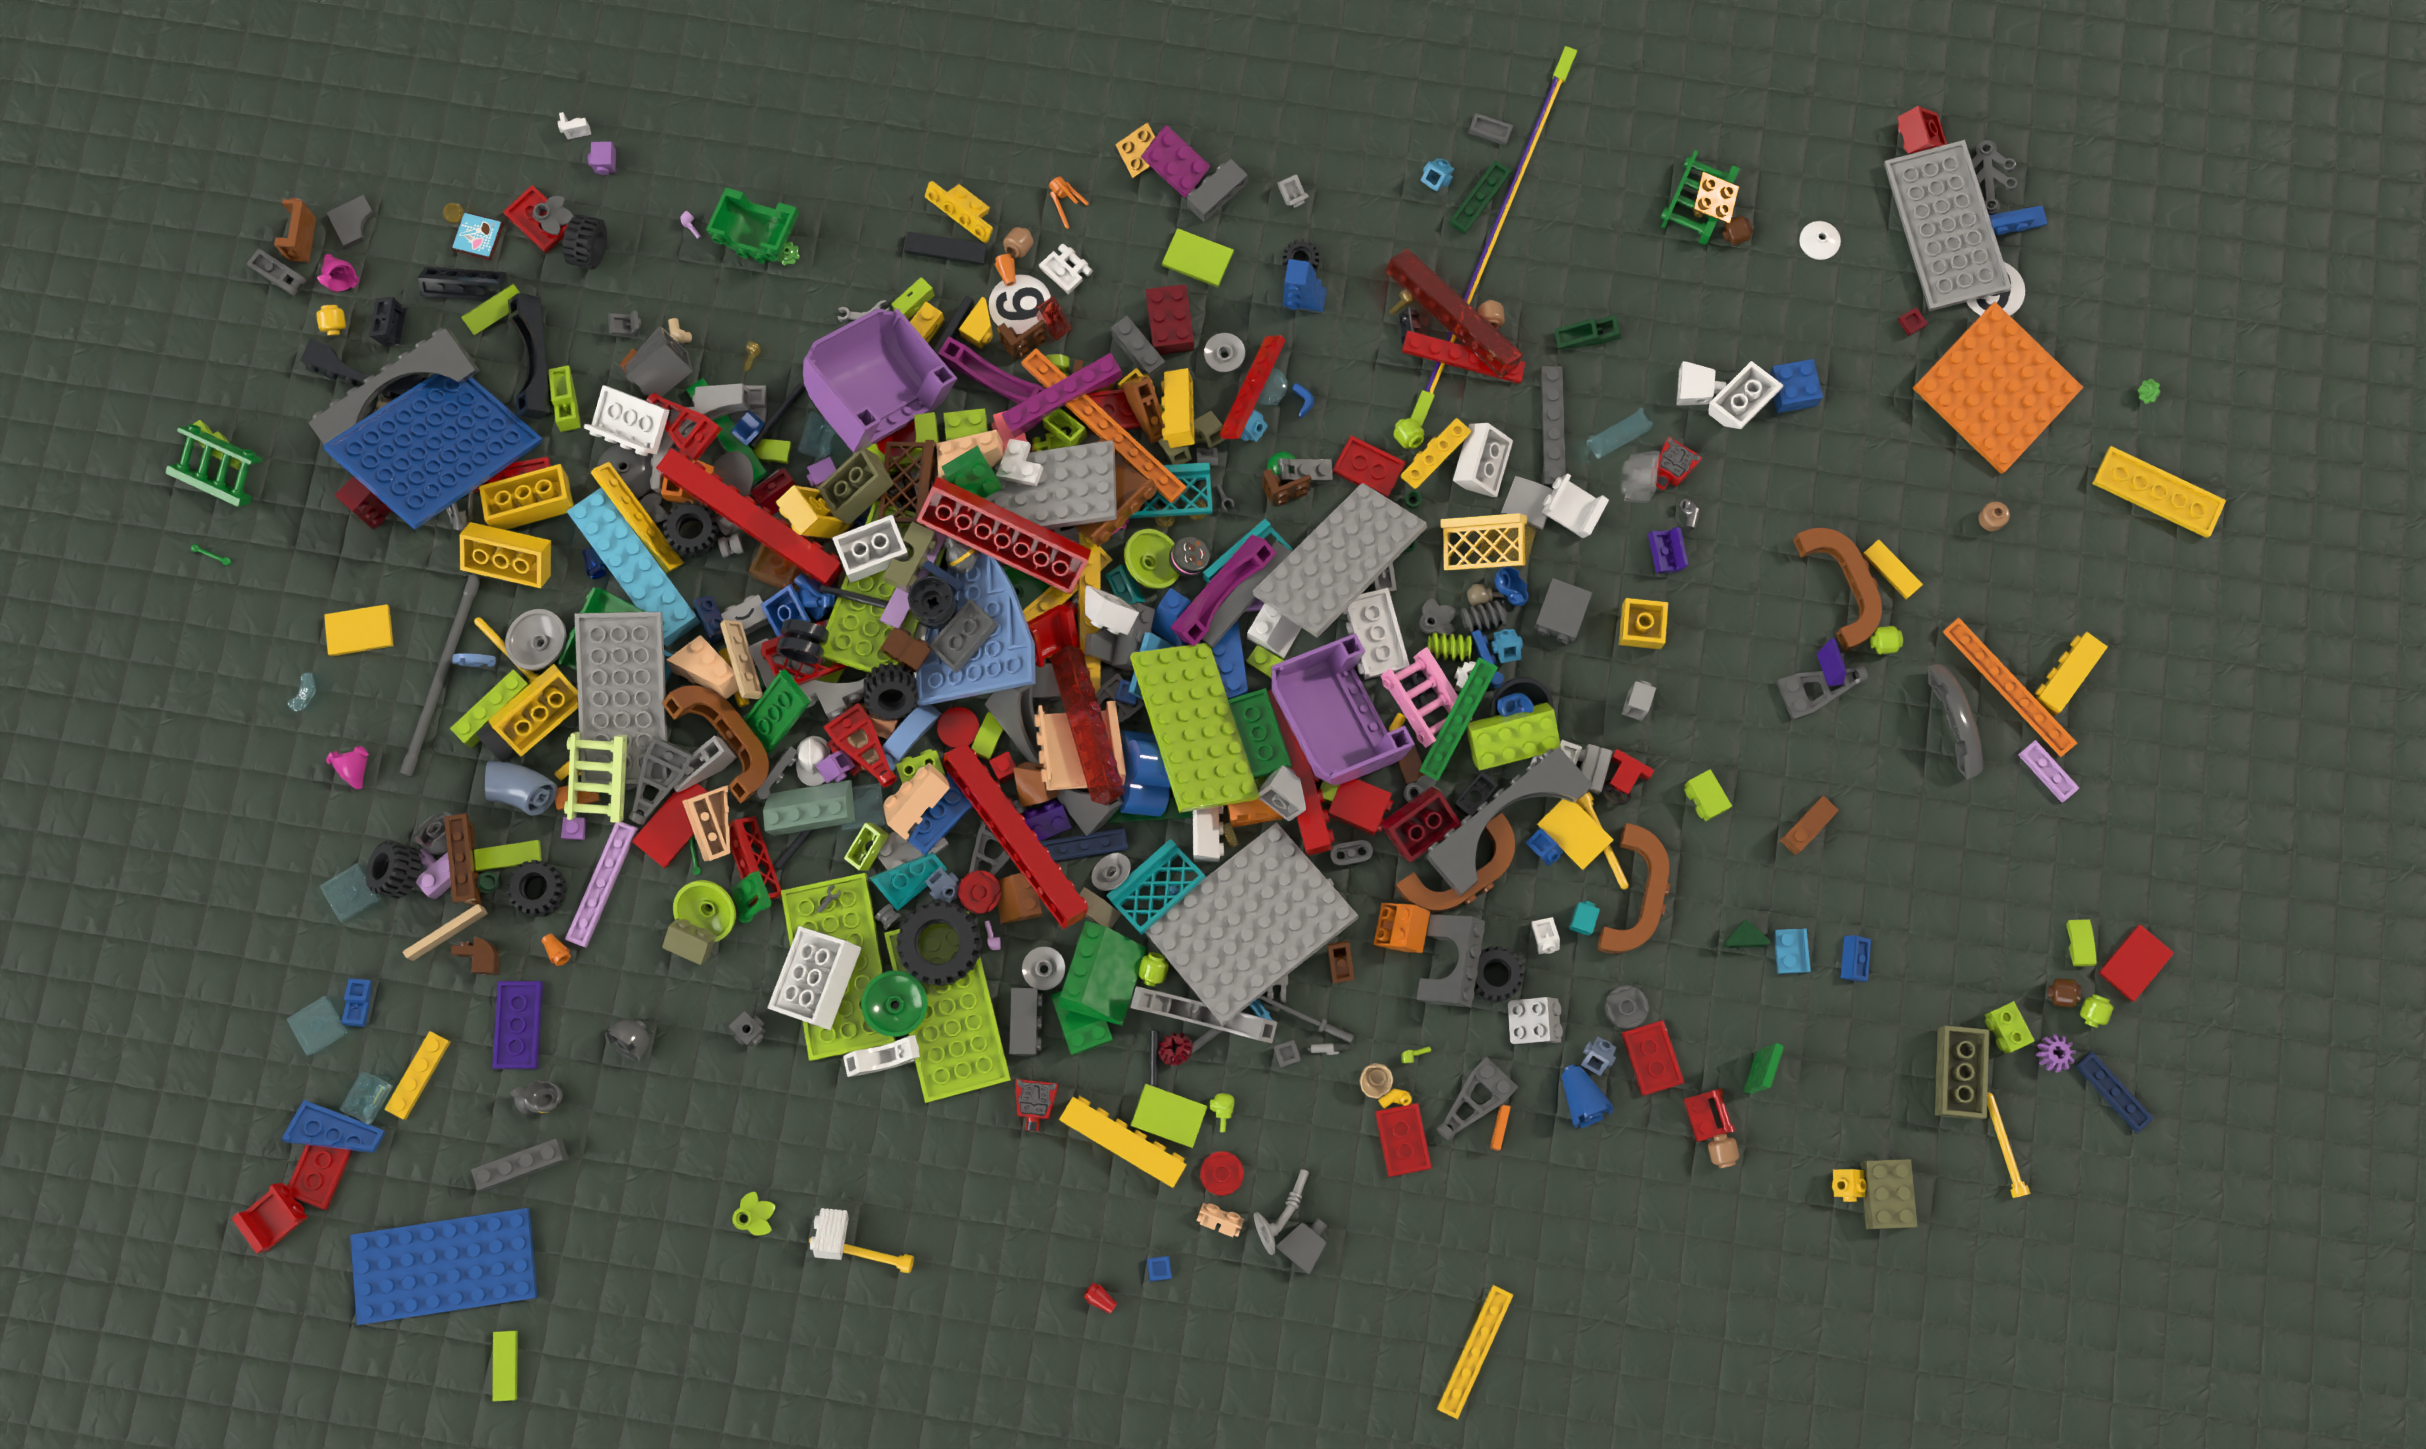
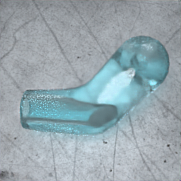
[288,672,316,712]

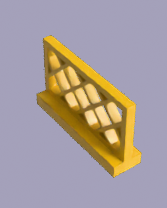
[1441,513,1527,571]

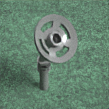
[1254,1169,1309,1255]

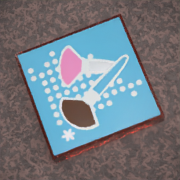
[451,212,504,261]

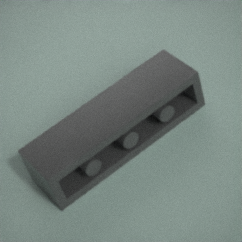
[471,1138,569,1191]

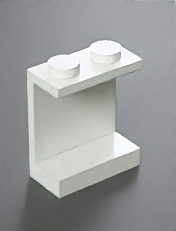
[1542,474,1609,538]

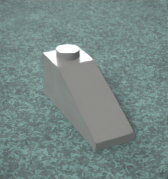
[668,735,737,793]

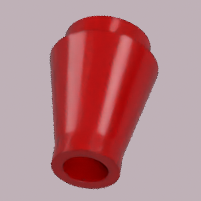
[1083,1282,1117,1314]

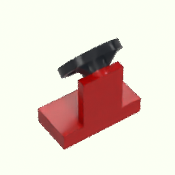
[1602,749,1654,805]

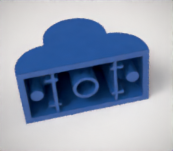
[1119,730,1171,817]

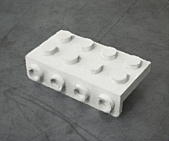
[584,385,670,456]
[1343,588,1410,680]

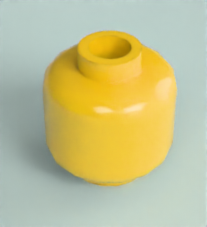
[316,305,346,336]

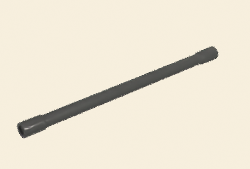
[399,575,481,777]

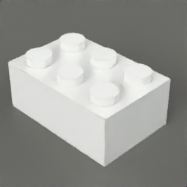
[832,515,910,583]

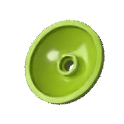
[1124,529,1179,589]
[673,880,736,942]

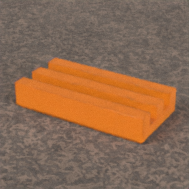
[1490,1105,1510,1151]

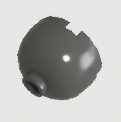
[415,812,452,855]
[605,1019,650,1061]

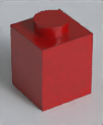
[989,752,1016,784]

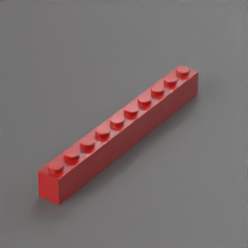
[656,448,844,586]
[942,743,1088,930]

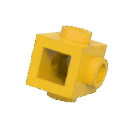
[1832,1169,1867,1202]

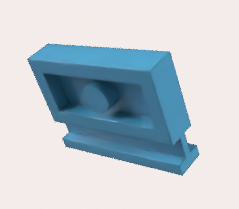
[1773,929,1811,974]

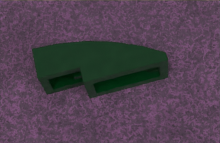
[1554,315,1622,349]

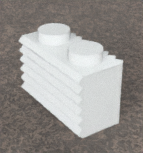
[810,1208,849,1260]

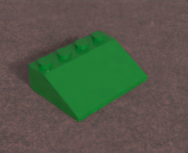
[1059,921,1147,1025]

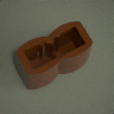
[880,627,931,674]

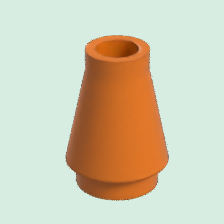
[995,254,1016,286]
[541,934,571,966]

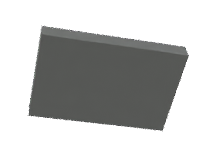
[929,598,999,673]

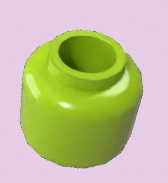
[1393,418,1424,449]
[1870,626,1903,654]
[1139,952,1169,986]
[2080,994,2113,1028]

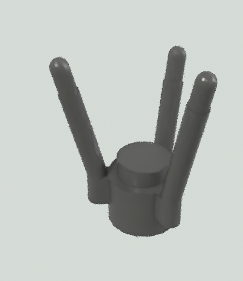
[446,490,474,530]

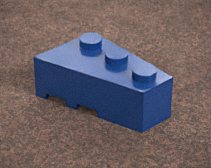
[1283,259,1327,312]

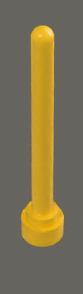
[474,617,540,684]
[1576,792,1628,890]
[1987,1093,2030,1198]
[809,1236,914,1274]

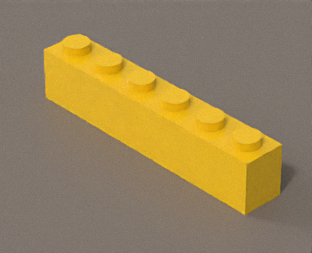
[1059,1096,1187,1188]

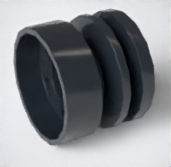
[908,576,958,630]

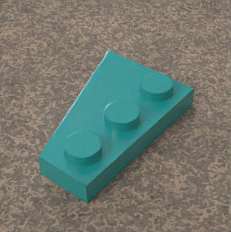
[869,852,947,911]

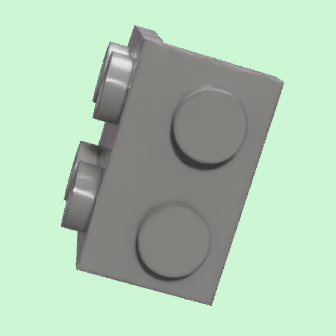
[1508,997,1563,1044]

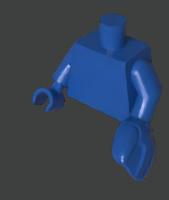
[794,573,842,620]

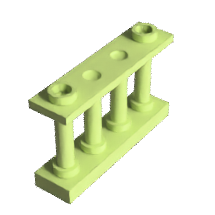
[564,732,627,823]

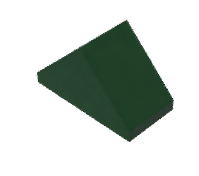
[1722,919,1770,948]

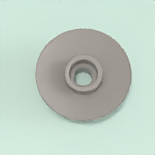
[1204,333,1245,372]
[1091,853,1131,891]
[1022,947,1066,990]

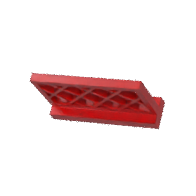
[760,618,850,685]

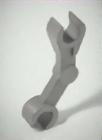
[837,300,891,323]

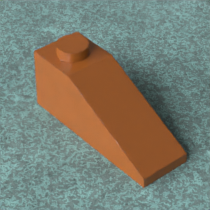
[1122,376,1165,443]
[1779,795,1839,855]

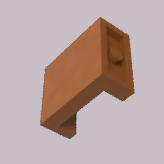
[274,198,316,263]

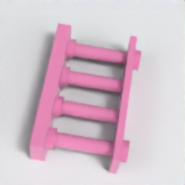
[1380,647,1472,748]

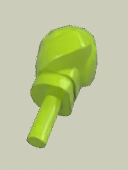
[1210,1093,1234,1132]

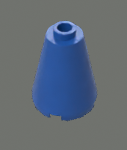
[1561,1064,1614,1128]

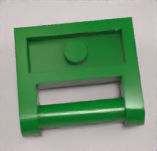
[731,871,771,924]

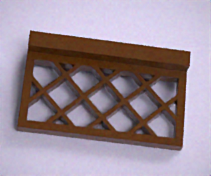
[878,440,937,526]
[444,813,482,907]

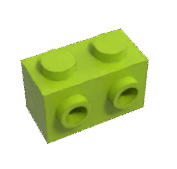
[896,749,946,784]
[1984,1001,2035,1054]

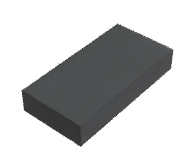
[1468,113,1513,146]

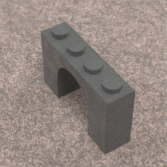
[1416,914,1485,1007]

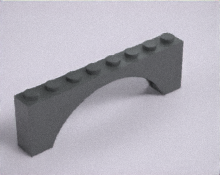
[308,328,480,464]
[985,685,1124,836]
[1426,747,1593,897]

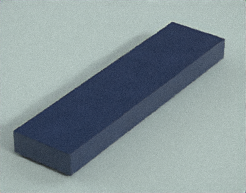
[1041,828,1129,862]
[2075,1051,2154,1133]

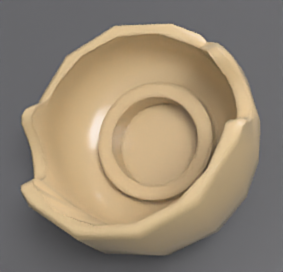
[1359,1063,1393,1099]

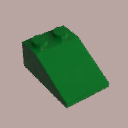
[1051,991,1113,1057]

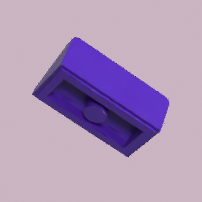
[1817,639,1846,686]

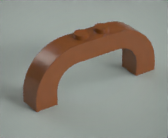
[1793,528,1882,652]
[661,686,769,803]
[1395,813,1515,913]
[1597,823,1670,954]

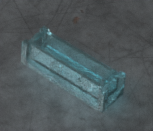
[1587,407,1653,459]

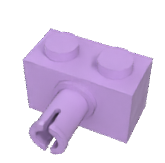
[416,849,451,900]

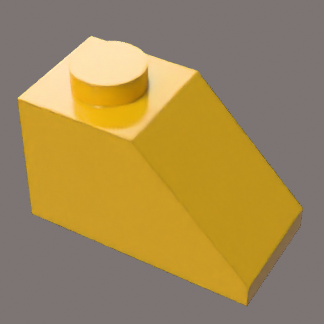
[959,297,993,349]

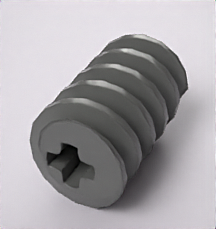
[1461,600,1507,633]

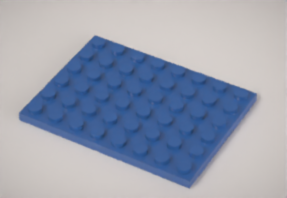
[324,374,542,530]

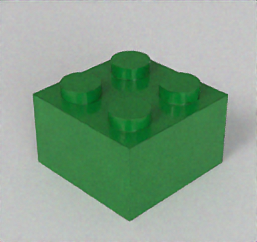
[941,445,1003,499]

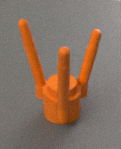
[1049,176,1089,229]

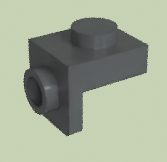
[608,310,641,337]

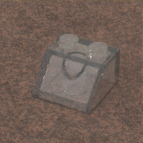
[1621,451,1660,504]

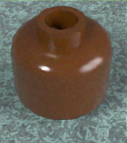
[1722,215,1754,246]
[2048,978,2081,1007]

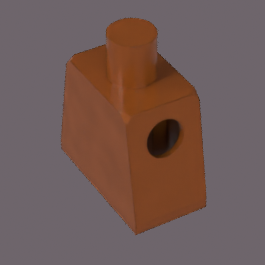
[1013,762,1063,807]

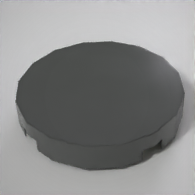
[1604,985,1649,1029]

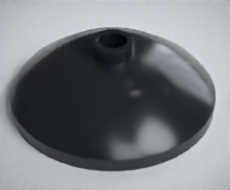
[1490,677,1553,717]

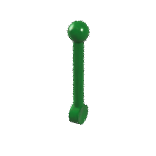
[191,544,232,566]
[689,835,701,875]

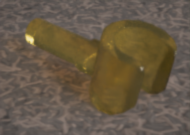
[1389,289,1412,315]
[744,341,761,371]

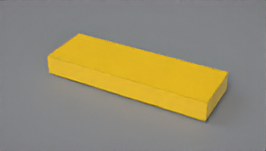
[1862,540,1923,600]

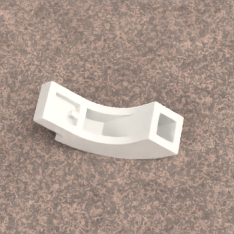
[843,1036,920,1077]

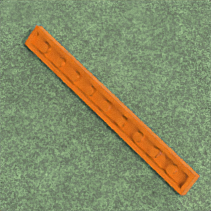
[1021,348,1186,504]

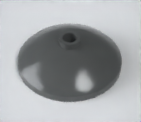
[597,443,653,500]

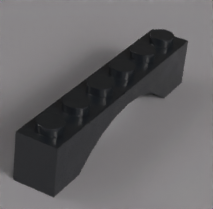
[508,293,551,419]
[300,339,426,400]

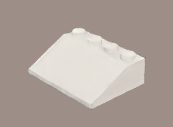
[768,926,861,1030]

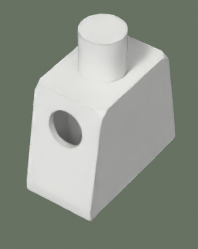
[1676,361,1726,406]

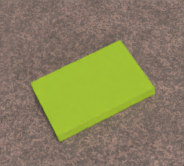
[1162,228,1234,287]
[1130,1084,1207,1148]

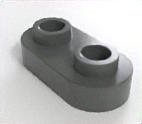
[1330,840,1373,866]

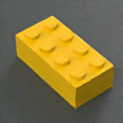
[479,464,574,530]
[776,485,855,539]
[460,522,551,588]
[488,664,578,756]

